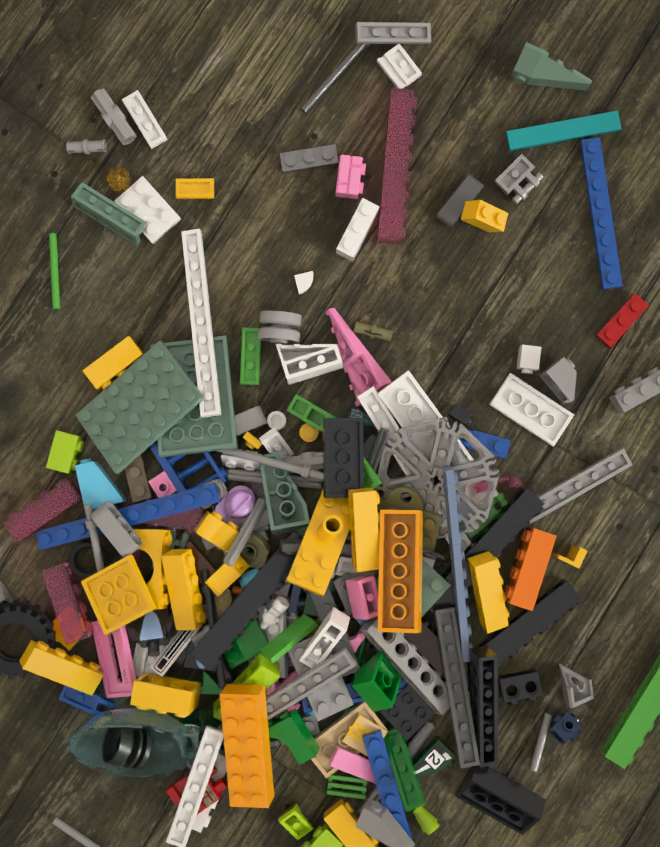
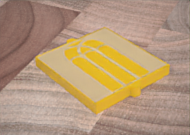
[342,713,388,757]

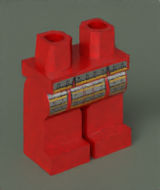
[166,764,228,815]

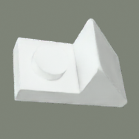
[259,427,294,460]

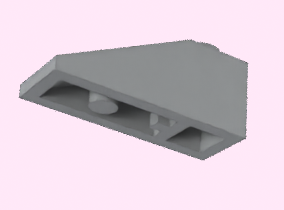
[355,799,415,847]

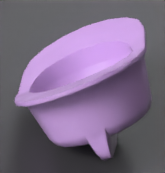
[215,485,255,525]

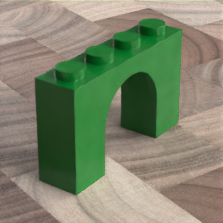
[268,708,320,765]

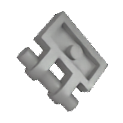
[494,154,544,204]

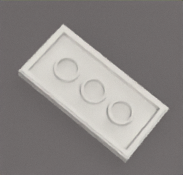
[489,373,574,447]

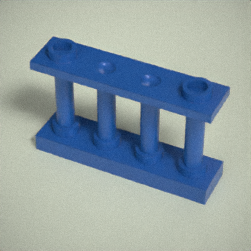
[150,440,228,493]

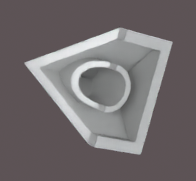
[559,664,594,708]

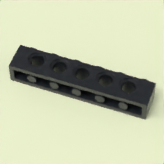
[469,646,498,768]

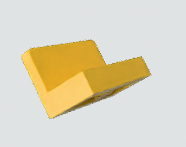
[551,545,587,568]

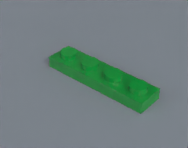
[384,729,426,812]

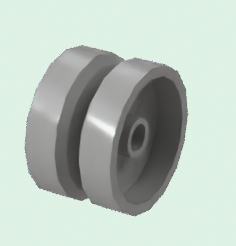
[258,311,302,344]

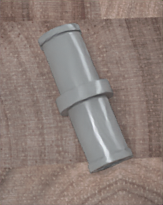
[66,139,107,155]

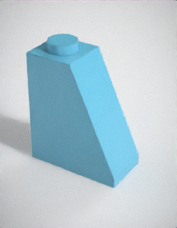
[75,458,126,509]

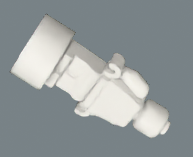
[260,596,290,629]

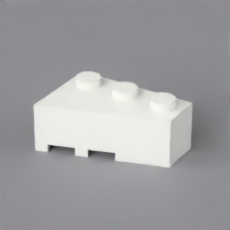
[276,344,343,385]

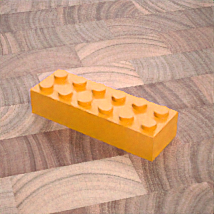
[378,510,423,633]
[220,684,274,808]

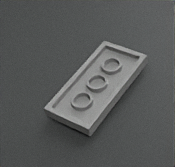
[288,635,354,721]

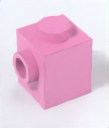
[148,471,177,498]

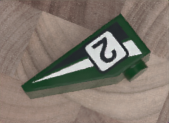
[412,735,456,779]

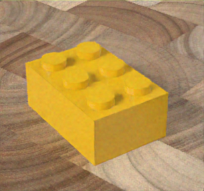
[130,672,202,717]

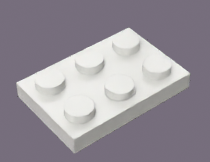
[115,176,181,244]

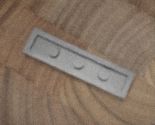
[355,22,431,44]

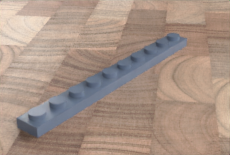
[442,466,473,662]

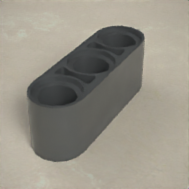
[436,174,485,229]

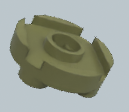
[240,530,271,569]

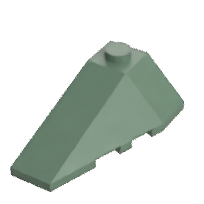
[511,42,592,91]
[260,452,310,535]

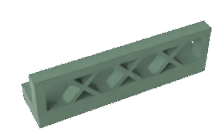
[71,182,147,246]

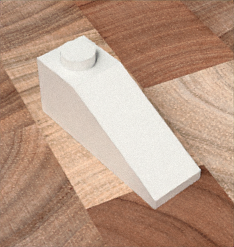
[299,607,350,668]

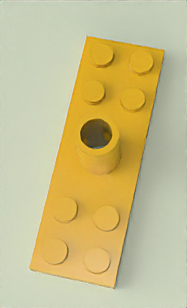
[286,487,350,596]

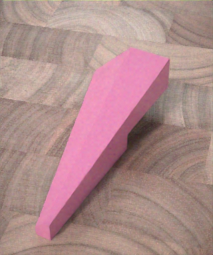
[326,308,392,407]

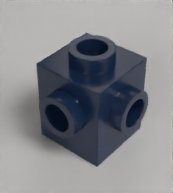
[548,712,582,745]

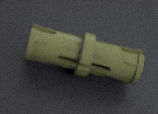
[354,320,393,342]

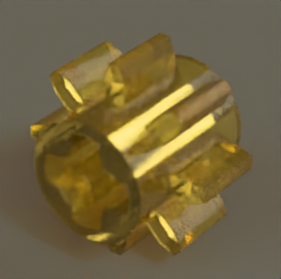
[106,167,132,191]

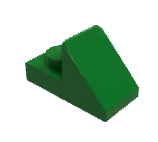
[189,670,223,695]

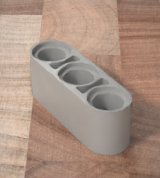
[235,406,267,437]
[91,501,142,557]

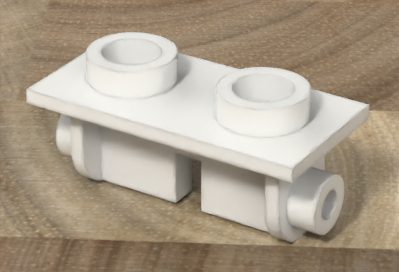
[221,449,262,471]

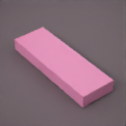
[328,746,376,784]

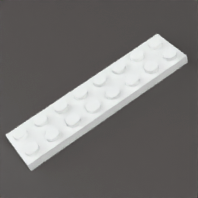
[378,370,499,505]

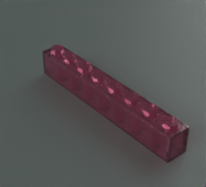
[377,88,417,245]

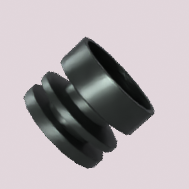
[102,721,152,770]

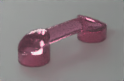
[473,475,523,494]

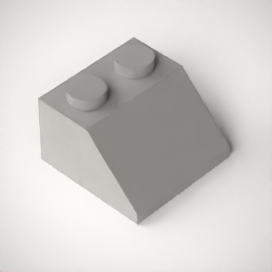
[539,357,577,404]

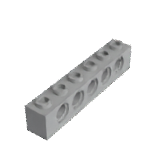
[359,616,449,715]

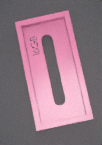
[91,620,136,698]

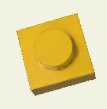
[243,431,263,450]

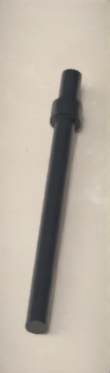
[201,569,226,689]

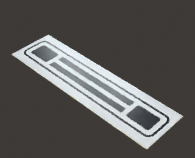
[150,611,208,677]

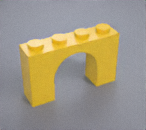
[133,529,172,609]

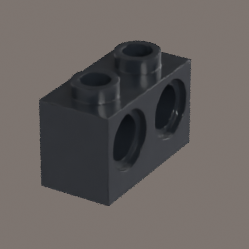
[498,669,543,704]

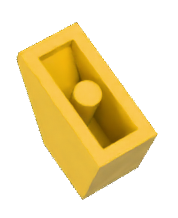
[205,555,250,596]

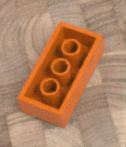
[503,527,557,611]

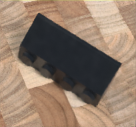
[455,765,546,835]

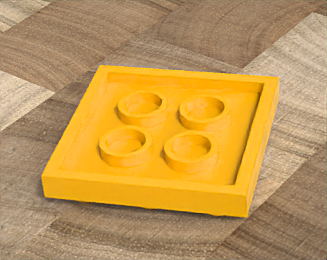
[81,555,157,635]

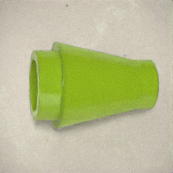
[412,806,440,835]

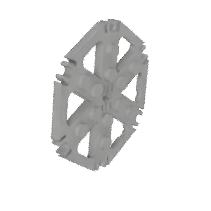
[376,418,500,539]

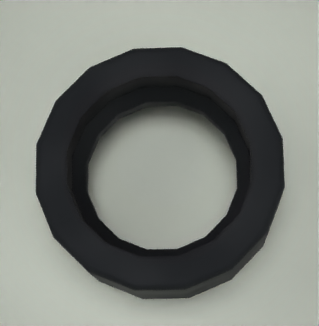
[69,541,108,578]

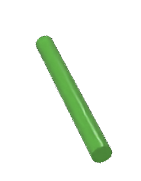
[49,233,60,310]

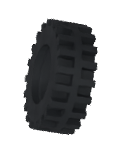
[0,599,56,679]

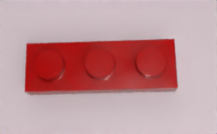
[595,293,649,348]

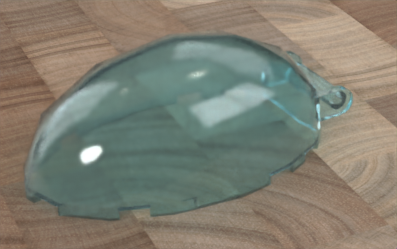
[67,706,200,778]

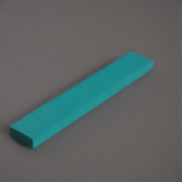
[506,111,622,151]

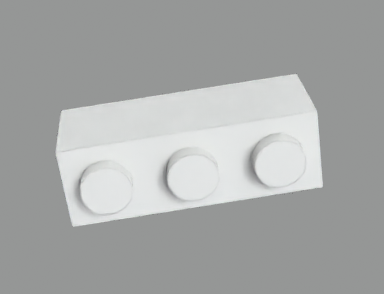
[336,198,380,262]

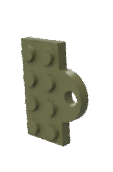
[377,485,443,553]

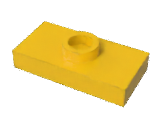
[176,178,214,199]

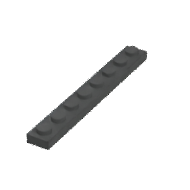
[434,607,480,769]

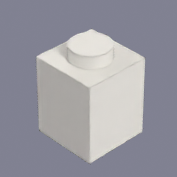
[516,345,541,374]

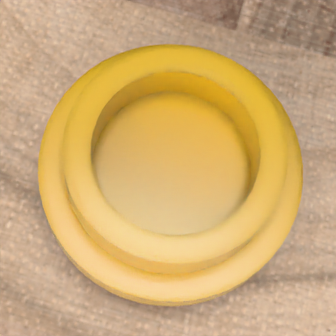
[299,423,319,442]

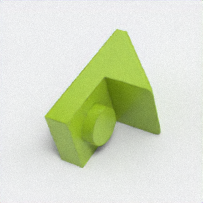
[278,803,313,840]

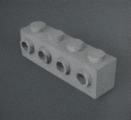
[609,367,660,414]

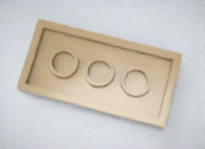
[311,701,388,778]

